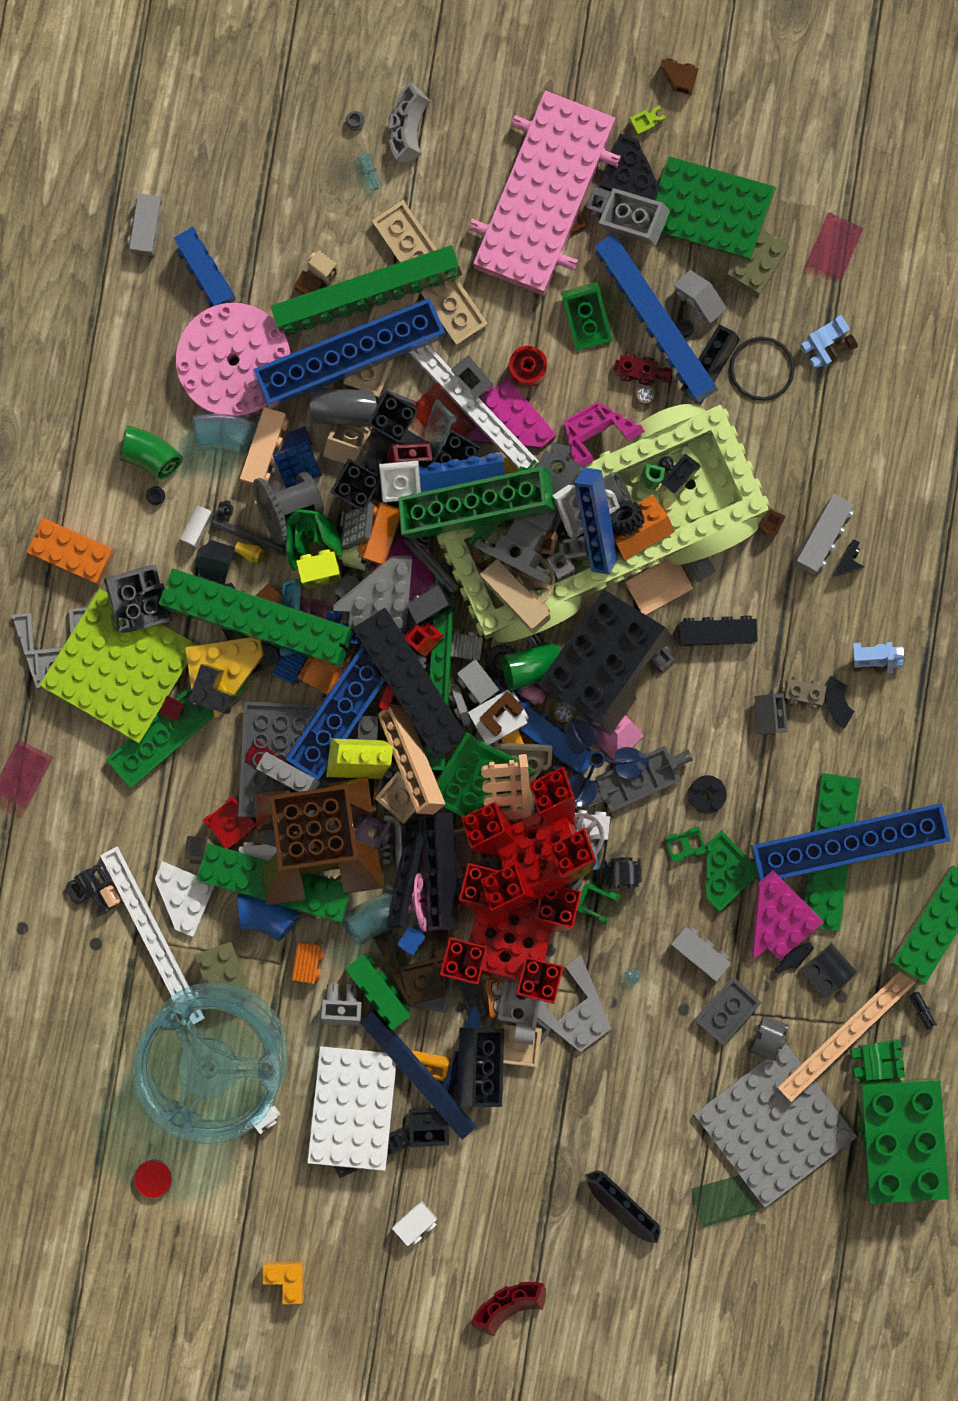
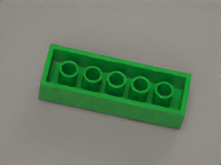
[889,865,958,985]

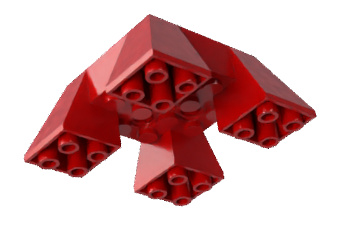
[461,767,597,913]
[440,863,582,1004]

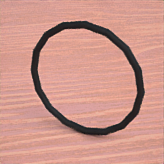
[730,336,795,401]

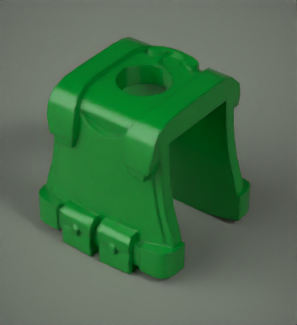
[577,883,621,926]

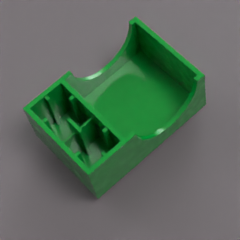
[856,1078,949,1204]

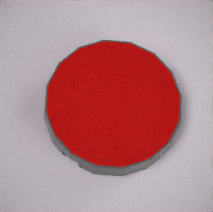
[134,1159,173,1199]

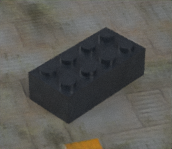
[457,1027,504,1107]

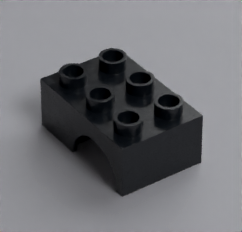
[538,590,676,736]

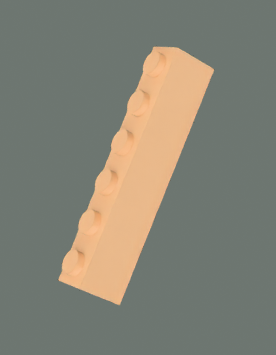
[377,704,446,815]

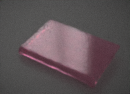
[806,213,863,280]

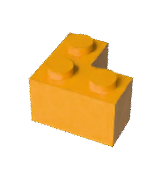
[263,1261,304,1304]

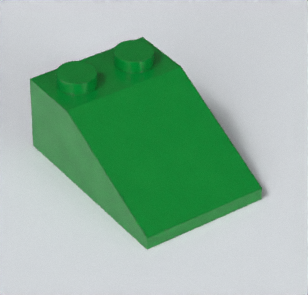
[560,282,613,351]

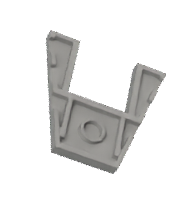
[12,607,88,689]
[521,955,611,1052]

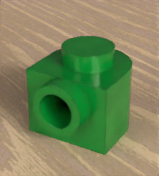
[641,464,665,490]

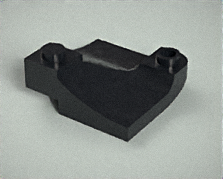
[104,565,173,633]

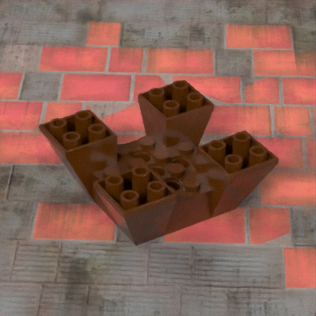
[253,777,383,906]

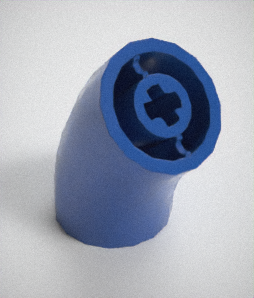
[237,894,301,942]

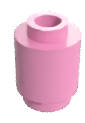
[517,684,547,706]

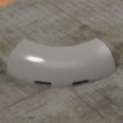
[389,82,431,162]

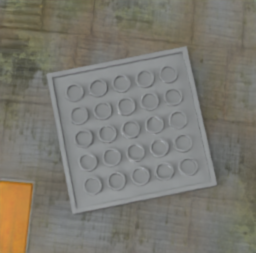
[694,1043,857,1208]

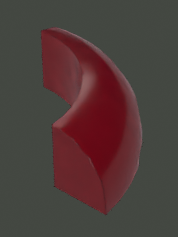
[471,1282,546,1336]

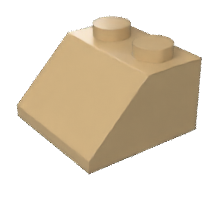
[323,425,370,464]

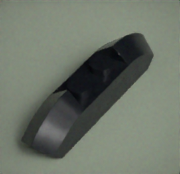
[585,1170,661,1243]

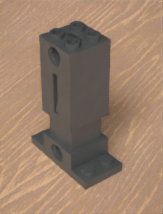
[474,450,582,585]

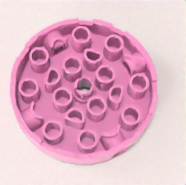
[176,303,291,420]

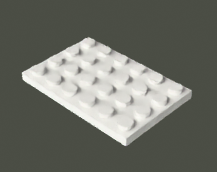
[308,1046,396,1171]

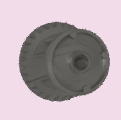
[253,472,324,544]

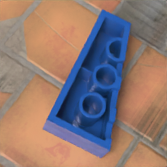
[174,227,236,307]

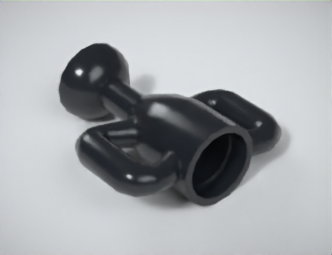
[66,864,114,918]

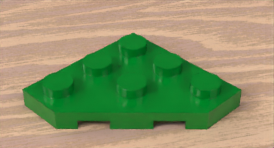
[706,830,757,912]

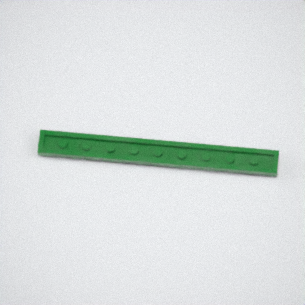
[426,578,455,771]

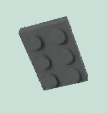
[694,976,762,1046]

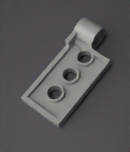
[497,958,548,1045]

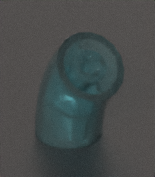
[191,413,257,455]
[342,892,407,946]

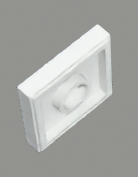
[379,461,421,502]

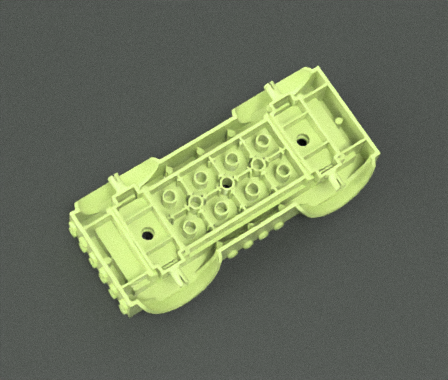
[436,404,770,642]

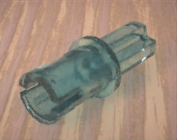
[357,153,381,191]

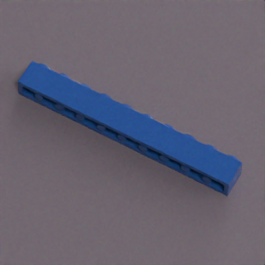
[595,233,717,403]

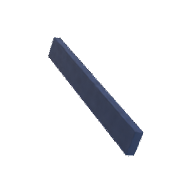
[360,1009,477,1140]

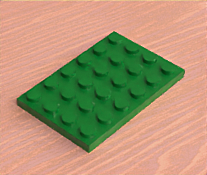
[655,156,776,260]

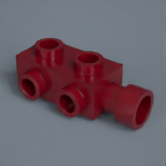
[614,353,672,385]

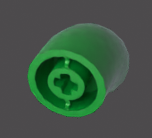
[120,425,183,481]
[502,642,561,691]

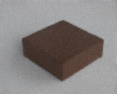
[472,546,488,570]

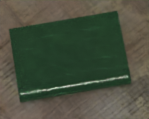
[691,1175,759,1228]

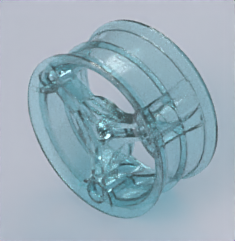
[132,982,289,1144]

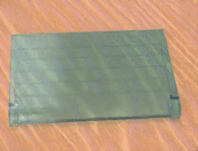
[423,400,457,453]

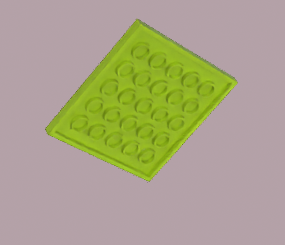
[40,588,198,744]

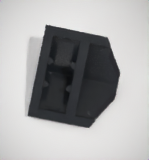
[195,540,235,584]

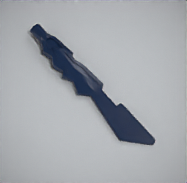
[442,1007,482,1095]

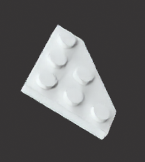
[552,485,620,540]
[155,861,215,937]

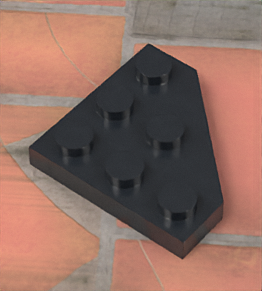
[600,133,660,200]

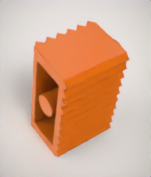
[291,942,324,984]

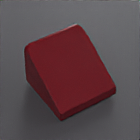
[160,695,185,721]

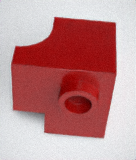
[404,623,444,657]

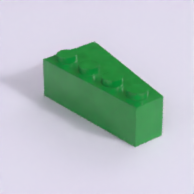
[345,954,412,1030]

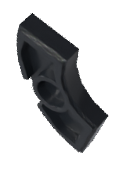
[825,676,855,728]

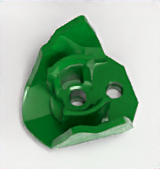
[286,509,342,571]

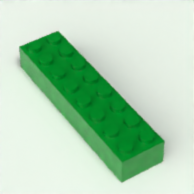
[398,467,555,540]

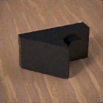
[834,539,865,577]

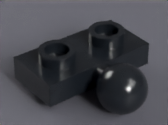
[659,453,701,496]

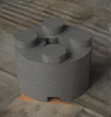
[750,1016,789,1061]

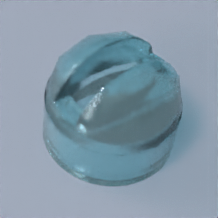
[624,968,641,983]

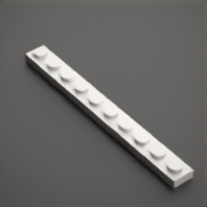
[409,345,539,469]
[100,846,205,1027]

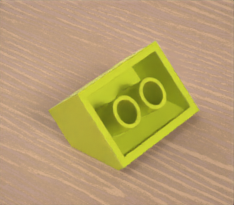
[326,738,393,779]

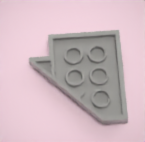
[333,556,412,632]

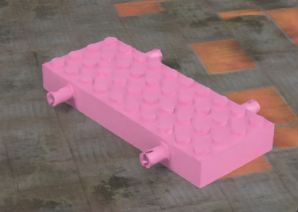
[468,91,621,296]

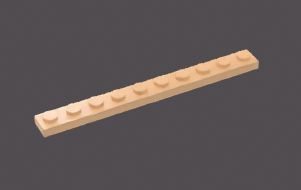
[777,972,916,1102]

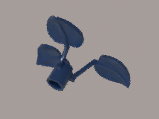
[566,718,649,808]

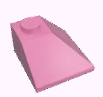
[596,715,644,761]

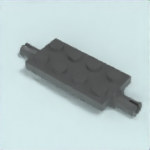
[587,746,693,812]

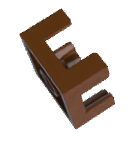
[479,691,524,737]

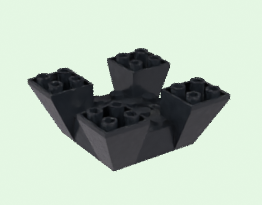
[330,390,482,549]

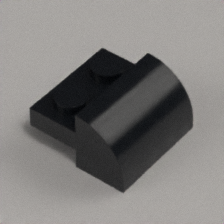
[800,942,857,999]
[409,1108,449,1148]

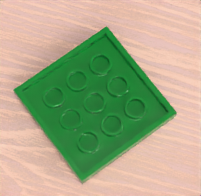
[436,732,533,817]

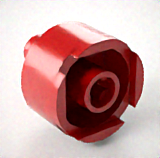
[509,345,547,387]

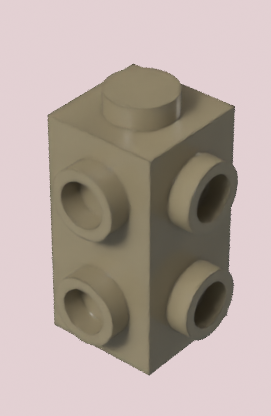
[781,677,827,709]

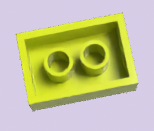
[296,550,342,590]

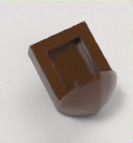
[760,507,786,537]

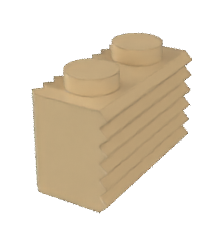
[307,250,338,286]

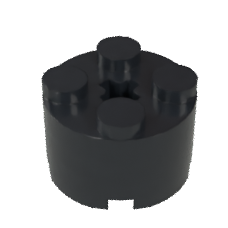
[603,857,643,889]

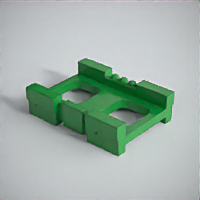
[665,827,707,862]

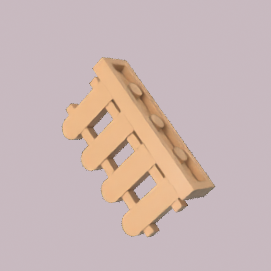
[481,754,531,822]

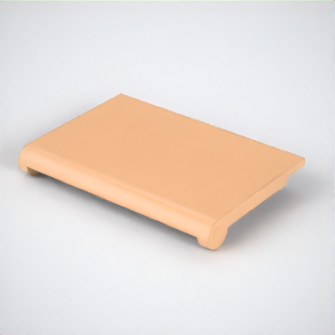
[625,560,693,615]

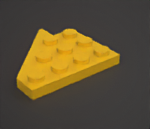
[185,638,264,718]

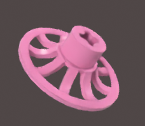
[408,873,428,931]

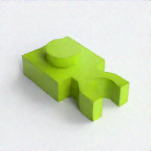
[629,105,666,136]

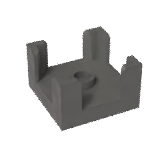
[451,355,493,400]

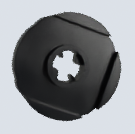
[688,775,727,814]

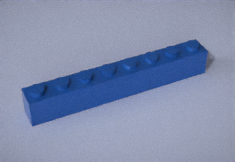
[459,669,592,775]

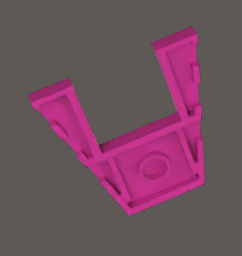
[564,402,644,468]

